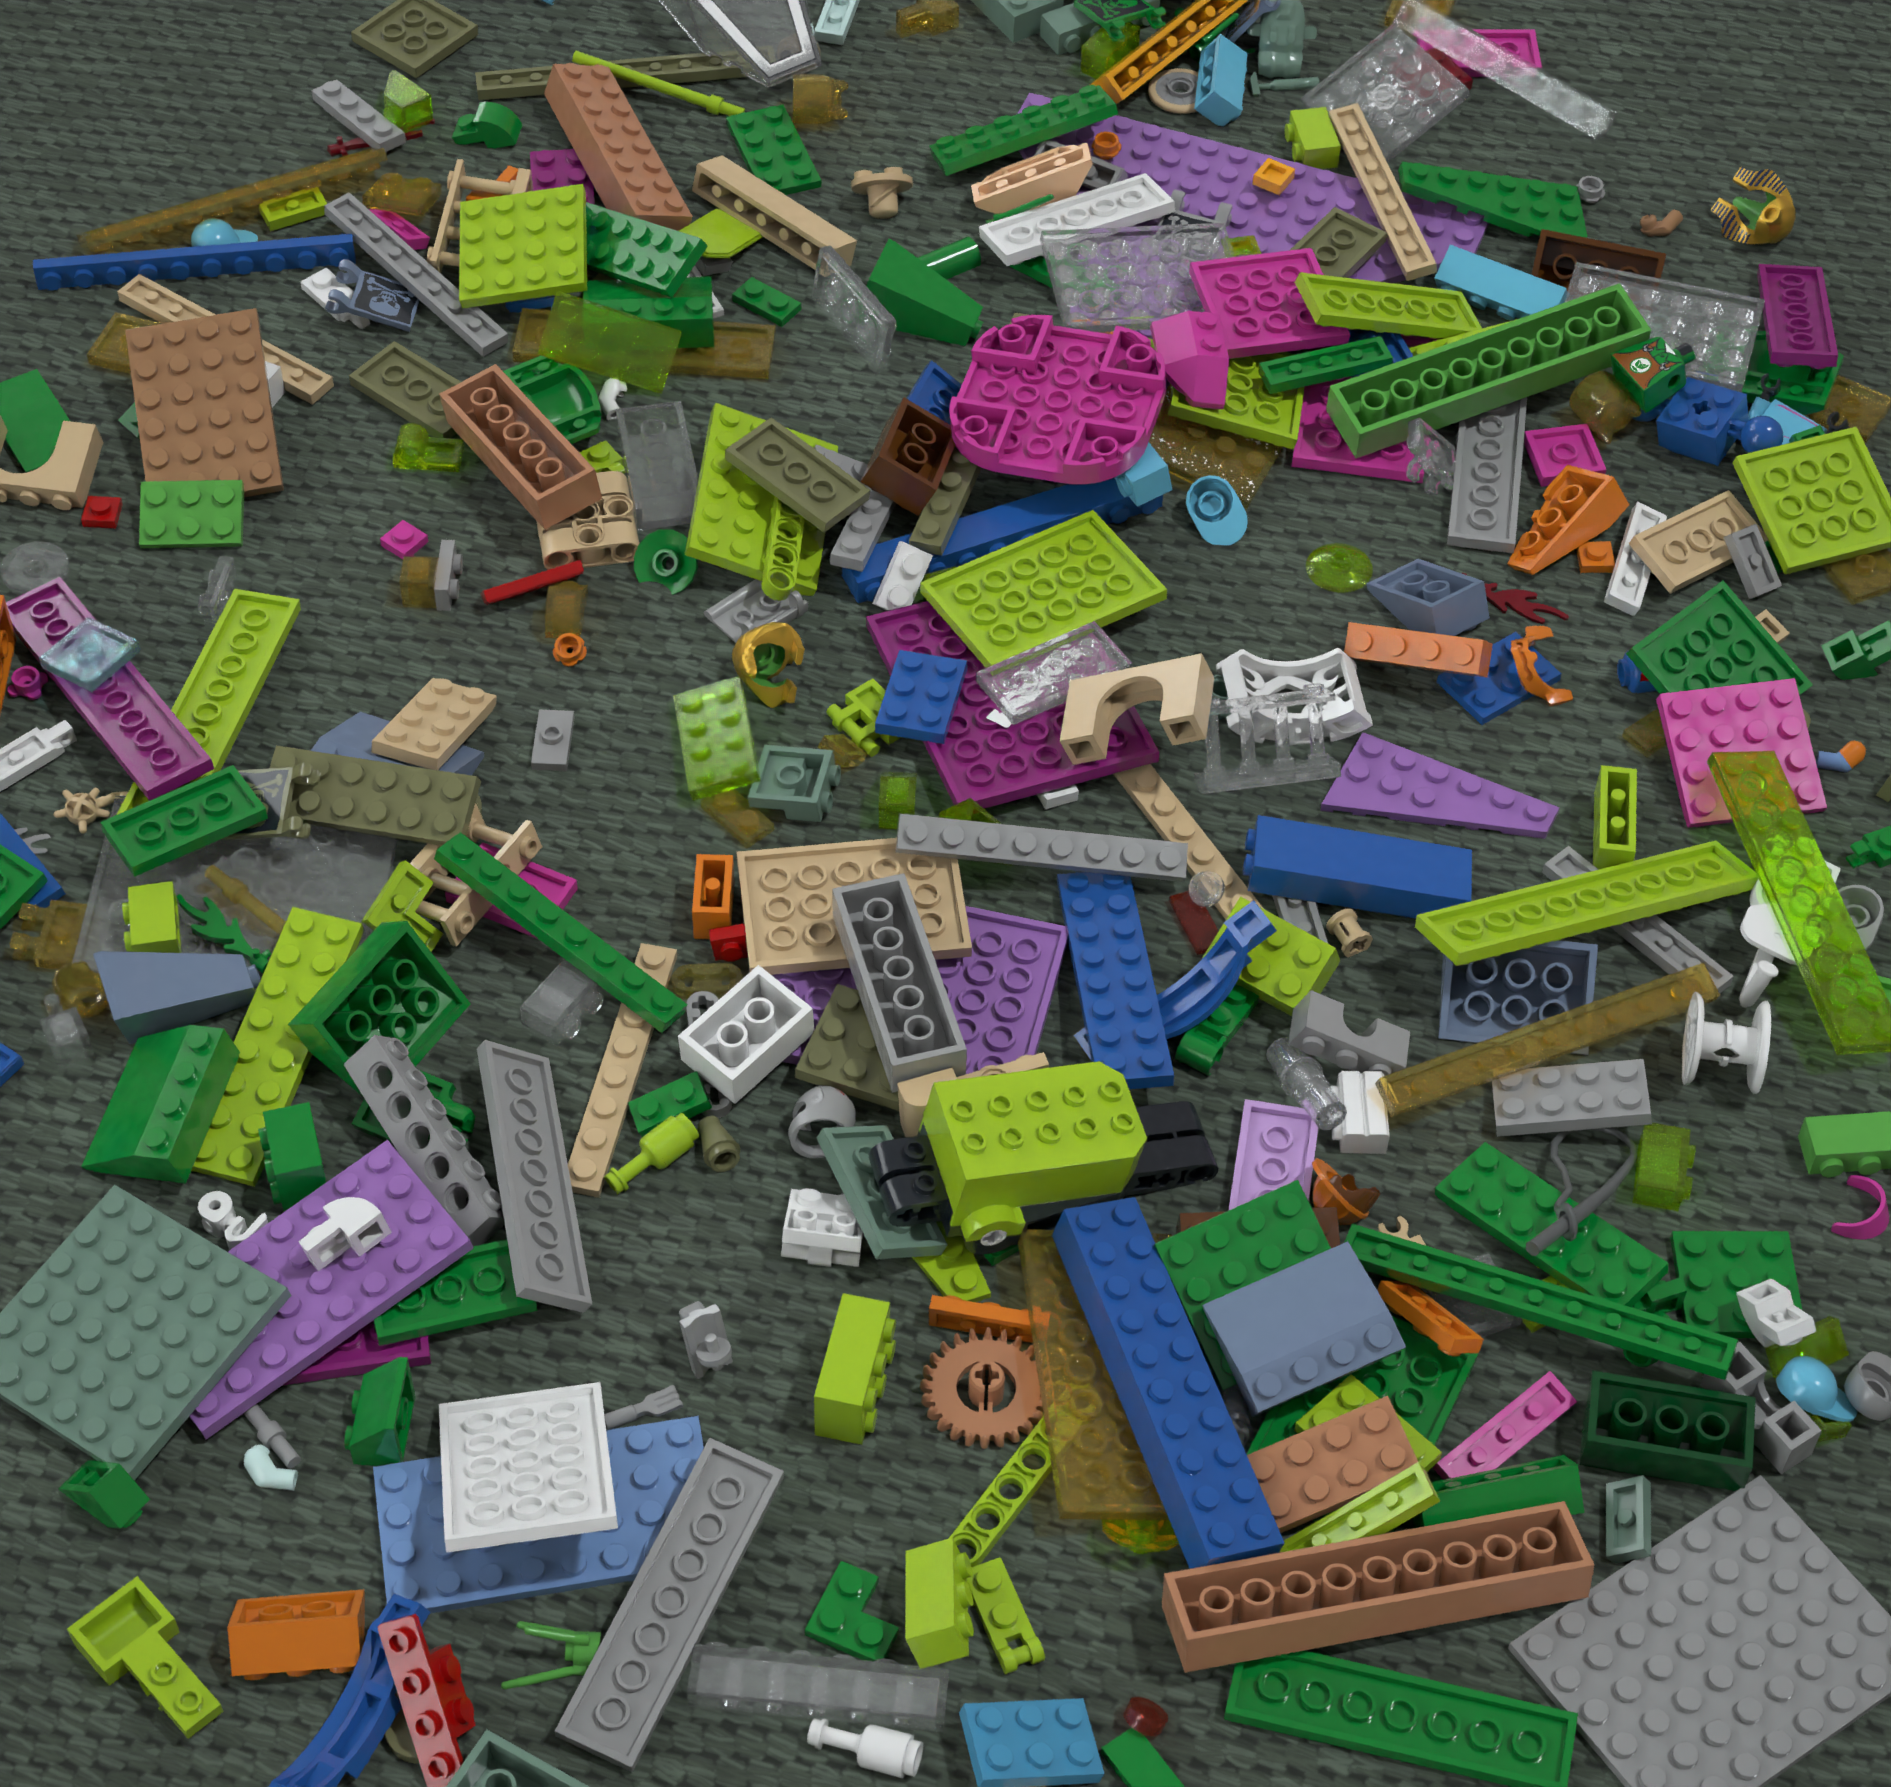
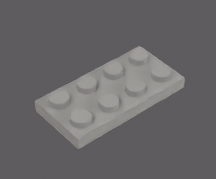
[1491,1059,1652,1137]

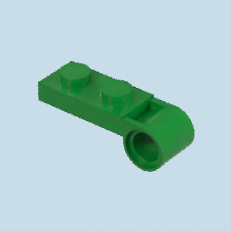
[1175,984,1259,1076]

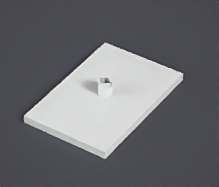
[439,1382,618,1553]

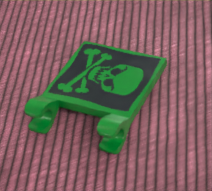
[1074,0,1166,42]

